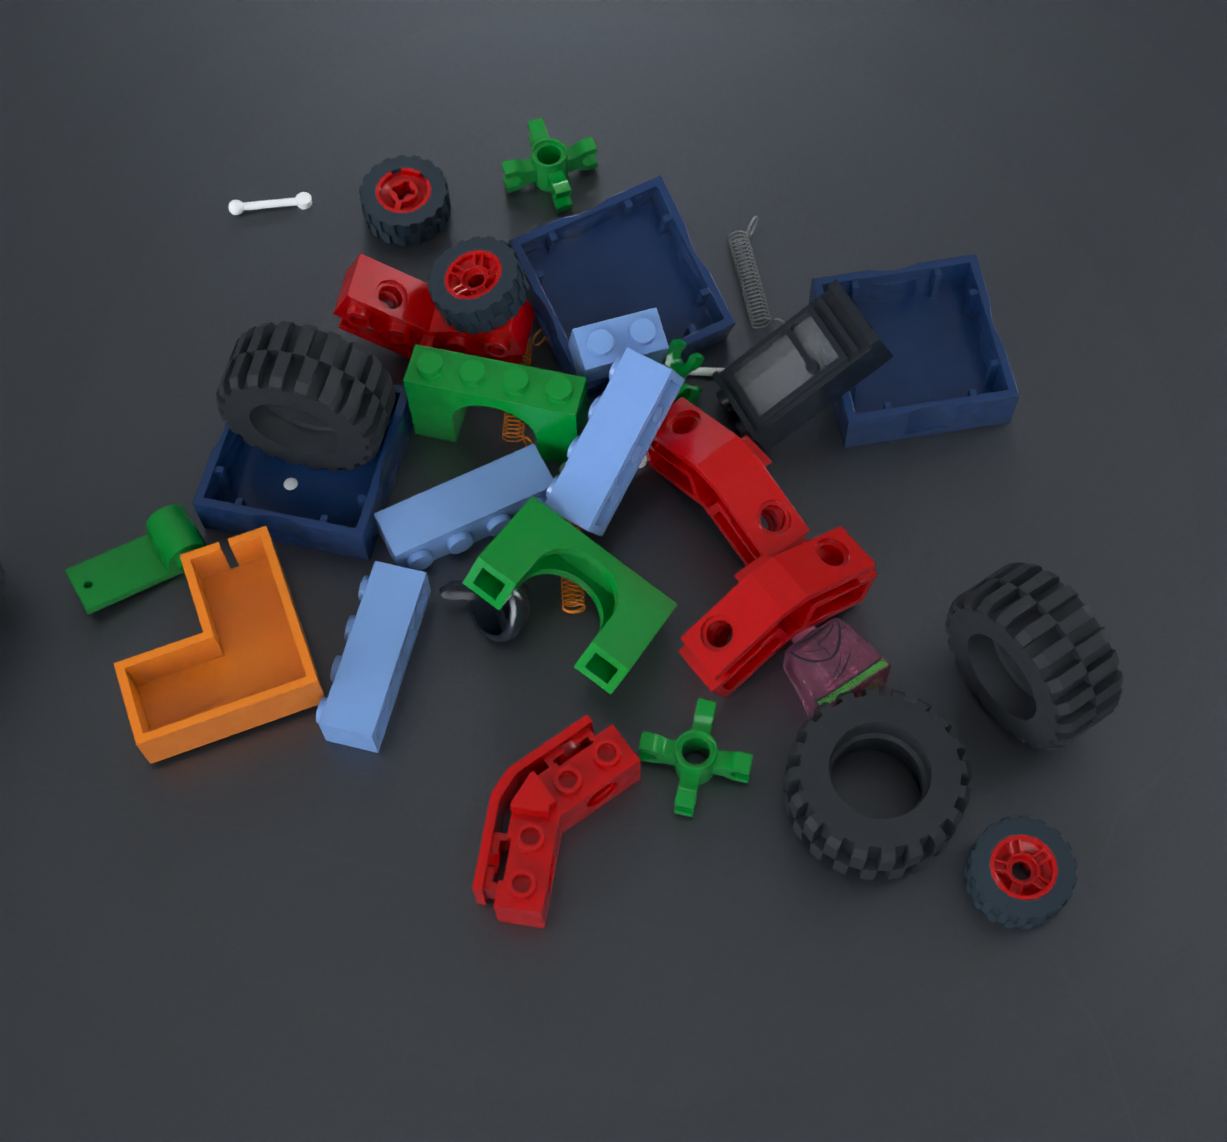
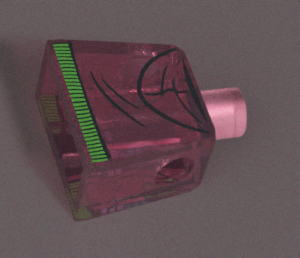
[783,618,891,720]

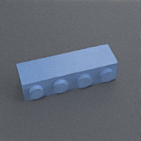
[545,347,685,537]
[374,444,553,571]
[316,561,431,753]

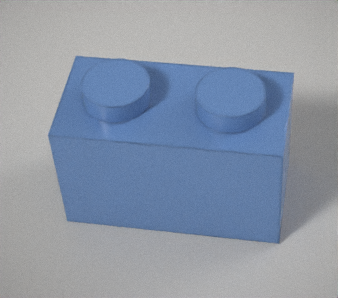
[568,307,669,383]

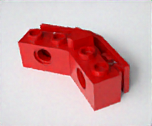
[333,253,535,365]
[646,397,810,566]
[678,526,878,698]
[472,714,641,928]

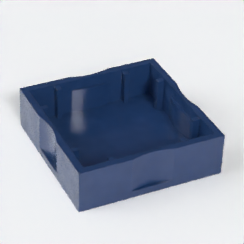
[508,175,736,400]
[809,254,1019,448]
[192,384,413,561]

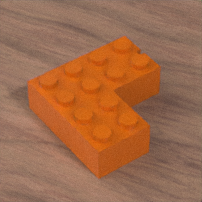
[113,526,325,764]

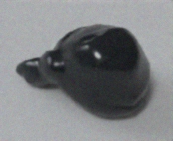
[439,580,531,642]

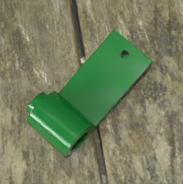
[65,504,207,615]

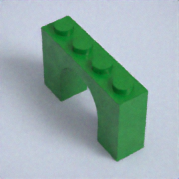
[403,344,589,464]
[463,495,678,694]

